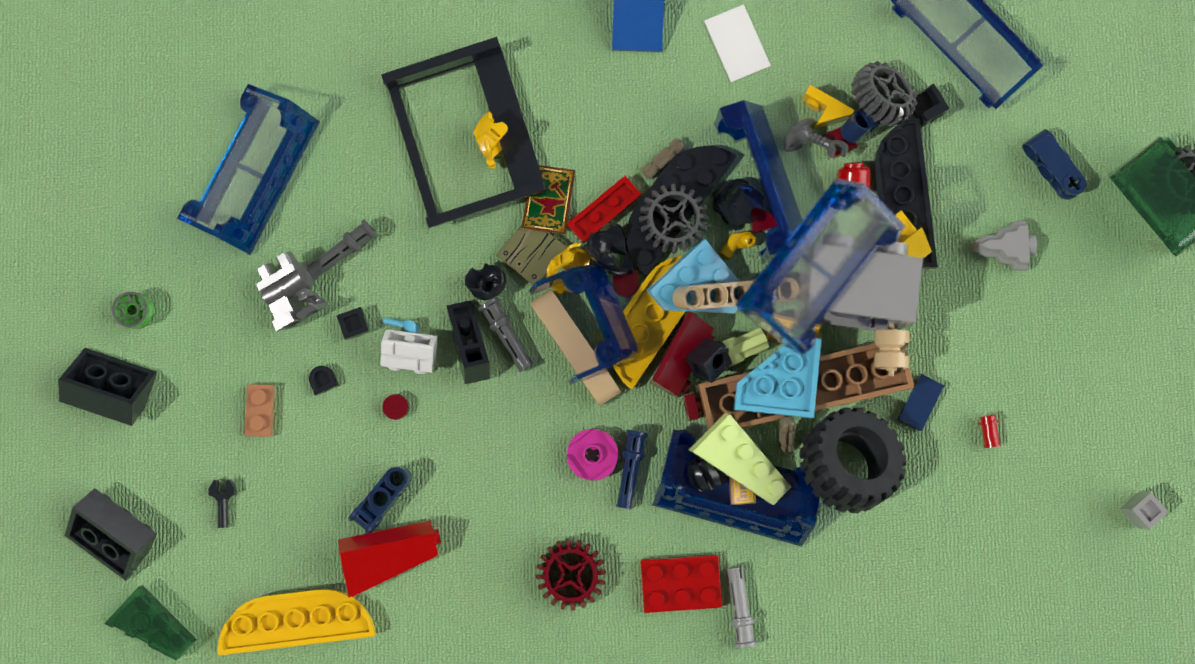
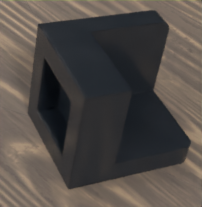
[913,83,950,127]

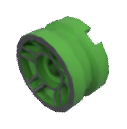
[112,292,154,329]

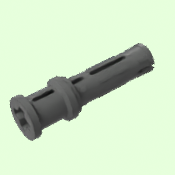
[307,219,378,280]
[478,297,534,373]

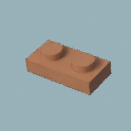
[244,384,275,437]

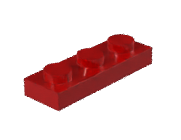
[567,176,642,244]

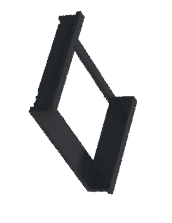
[381,37,547,228]

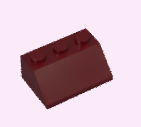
[650,311,715,398]

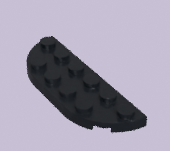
[873,118,938,269]
[626,146,737,277]

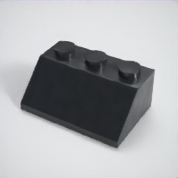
[58,348,157,426]
[64,488,157,581]

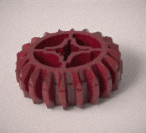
[536,539,606,610]

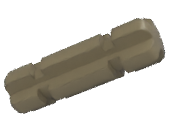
[641,138,684,180]
[779,416,796,453]

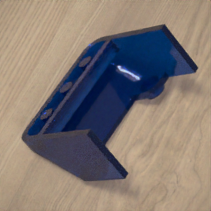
[529,264,638,385]

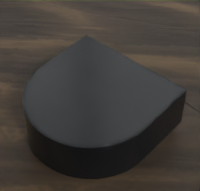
[309,366,340,396]

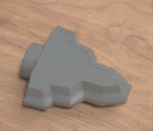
[972,220,1037,271]

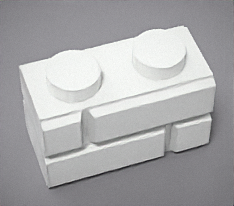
[381,329,437,374]

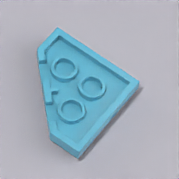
[646,239,742,313]
[734,336,821,418]

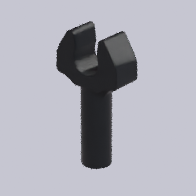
[208,480,237,528]

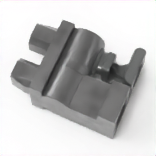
[256,252,327,331]

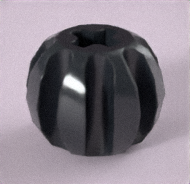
[686,456,725,492]

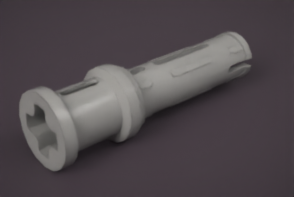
[727,567,758,649]

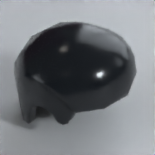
[464,263,506,301]

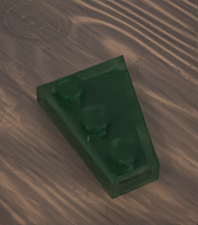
[104,585,197,660]

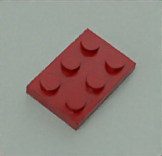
[640,555,722,613]

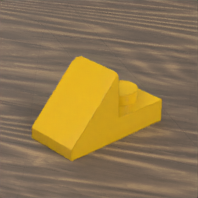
[802,85,854,129]
[879,210,932,258]

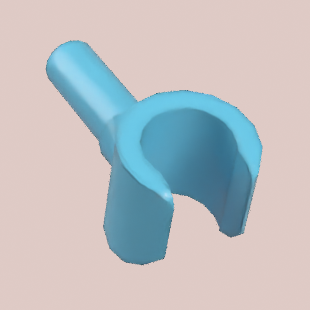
[383,317,419,333]

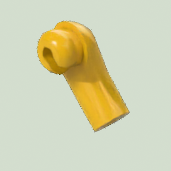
[719,231,756,260]

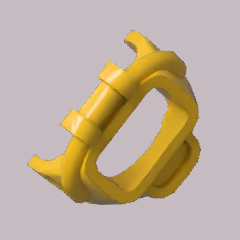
[473,111,508,170]
[546,242,598,296]

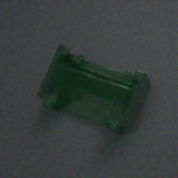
[1108,136,1195,257]

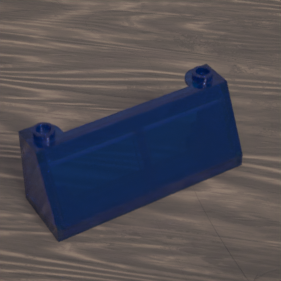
[714,100,812,264]
[652,429,820,547]

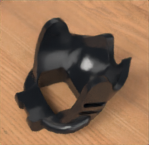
[712,178,765,231]
[586,223,636,276]

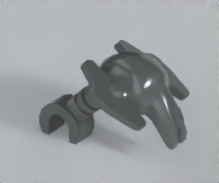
[784,117,848,158]

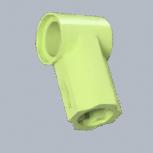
[722,328,769,368]

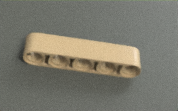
[672,277,799,310]
[529,289,621,406]

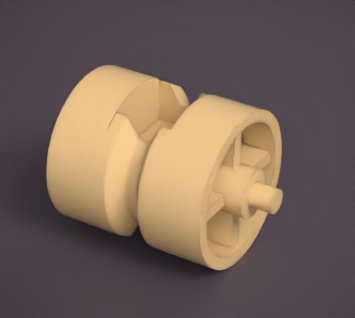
[874,323,910,376]

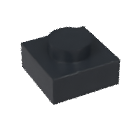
[336,307,370,340]

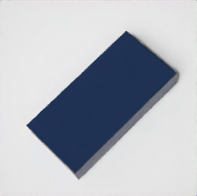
[897,374,945,431]

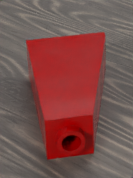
[338,520,441,597]

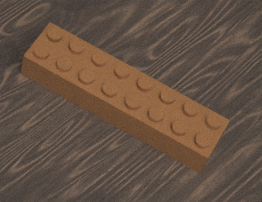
[697,343,914,431]

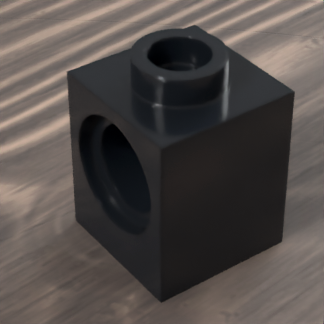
[686,337,732,383]

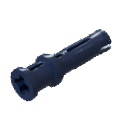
[616,429,649,509]

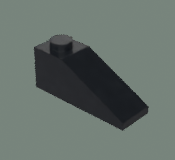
[446,300,490,384]

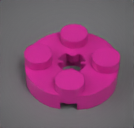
[567,429,618,480]

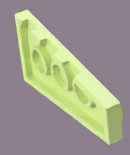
[689,413,791,505]

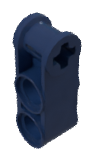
[1022,129,1086,200]
[348,466,412,534]

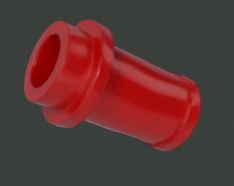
[978,415,1001,448]

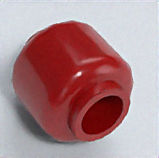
[837,162,870,199]

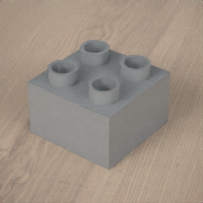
[792,234,923,331]

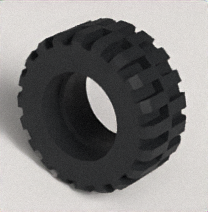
[800,407,907,513]

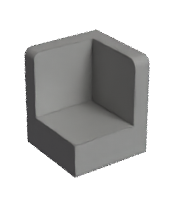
[1120,492,1169,530]

